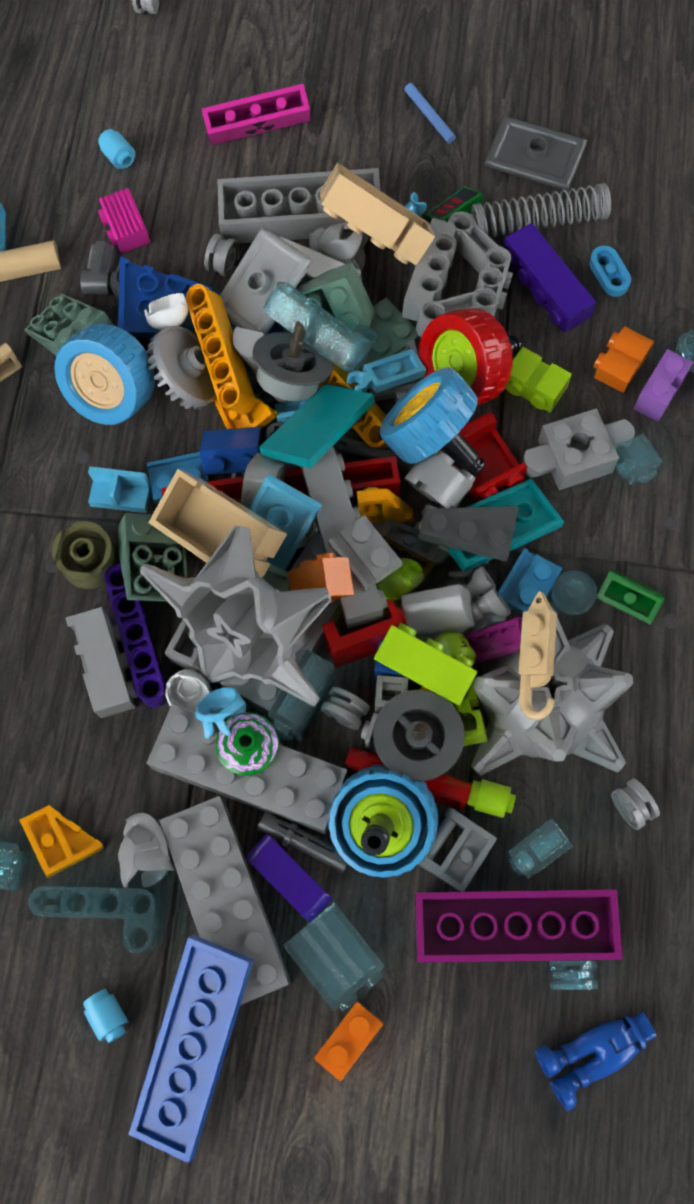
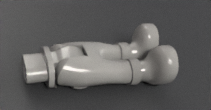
[415,567,511,643]

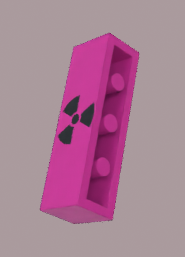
[202,83,310,146]

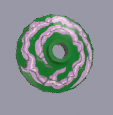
[215,713,279,776]

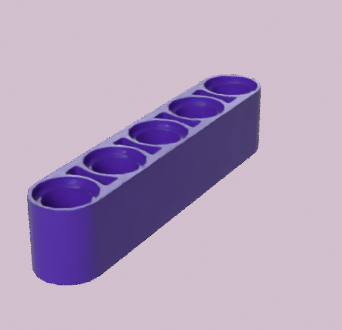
[105,564,167,708]

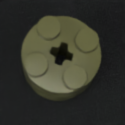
[52,521,119,589]

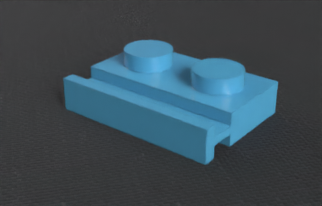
[147,452,209,505]
[498,548,563,615]

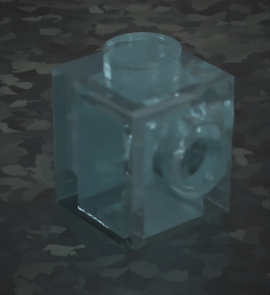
[616,433,663,486]

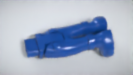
[535,1012,657,1112]

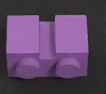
[633,349,693,422]

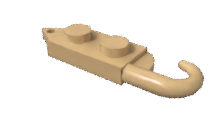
[518,591,557,720]

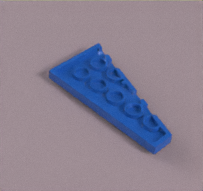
[118,257,285,338]

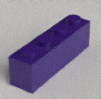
[503,223,596,333]

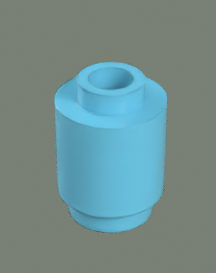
[98,129,135,169]
[83,988,129,1043]

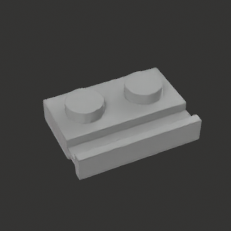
[328,515,402,592]

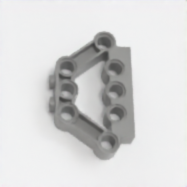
[402,211,513,337]

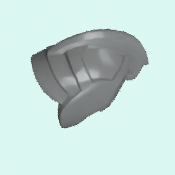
[309,222,369,271]
[118,813,175,888]

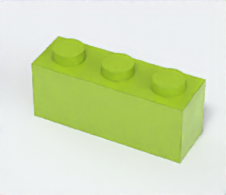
[374,623,478,706]

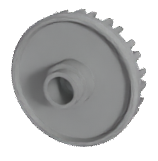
[146,326,217,410]

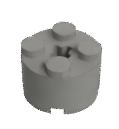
[404,451,476,508]

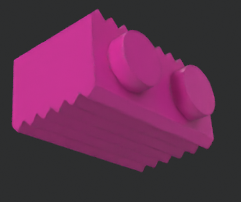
[97,188,151,254]

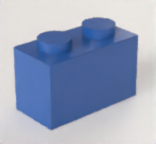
[199,427,263,474]

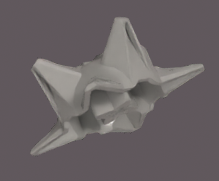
[140,526,332,706]
[471,606,633,776]

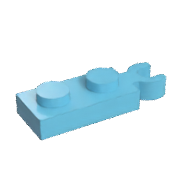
[347,349,426,394]

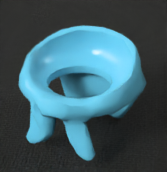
[195,687,246,738]

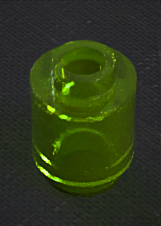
[379,558,423,601]

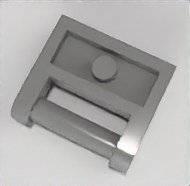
[418,807,497,892]

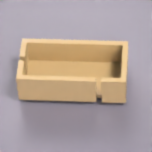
[320,162,435,265]
[149,469,287,578]

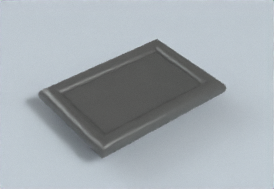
[484,116,588,191]

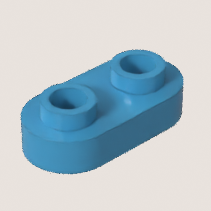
[589,246,631,297]

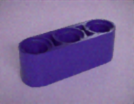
[244,834,333,923]

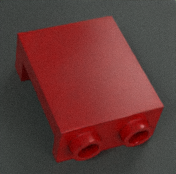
[440,412,527,504]
[322,599,407,669]

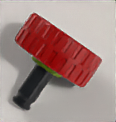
[419,308,522,406]

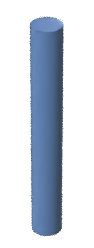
[404,83,456,144]

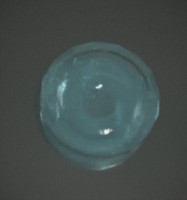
[549,961,598,990]

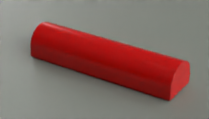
[345,746,472,810]

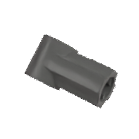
[80,241,116,296]

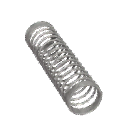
[471,183,611,237]

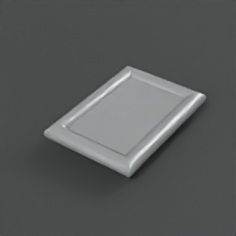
[220,226,313,335]

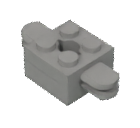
[522,408,635,490]

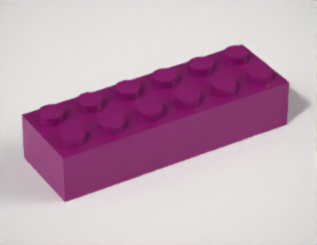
[415,889,623,963]

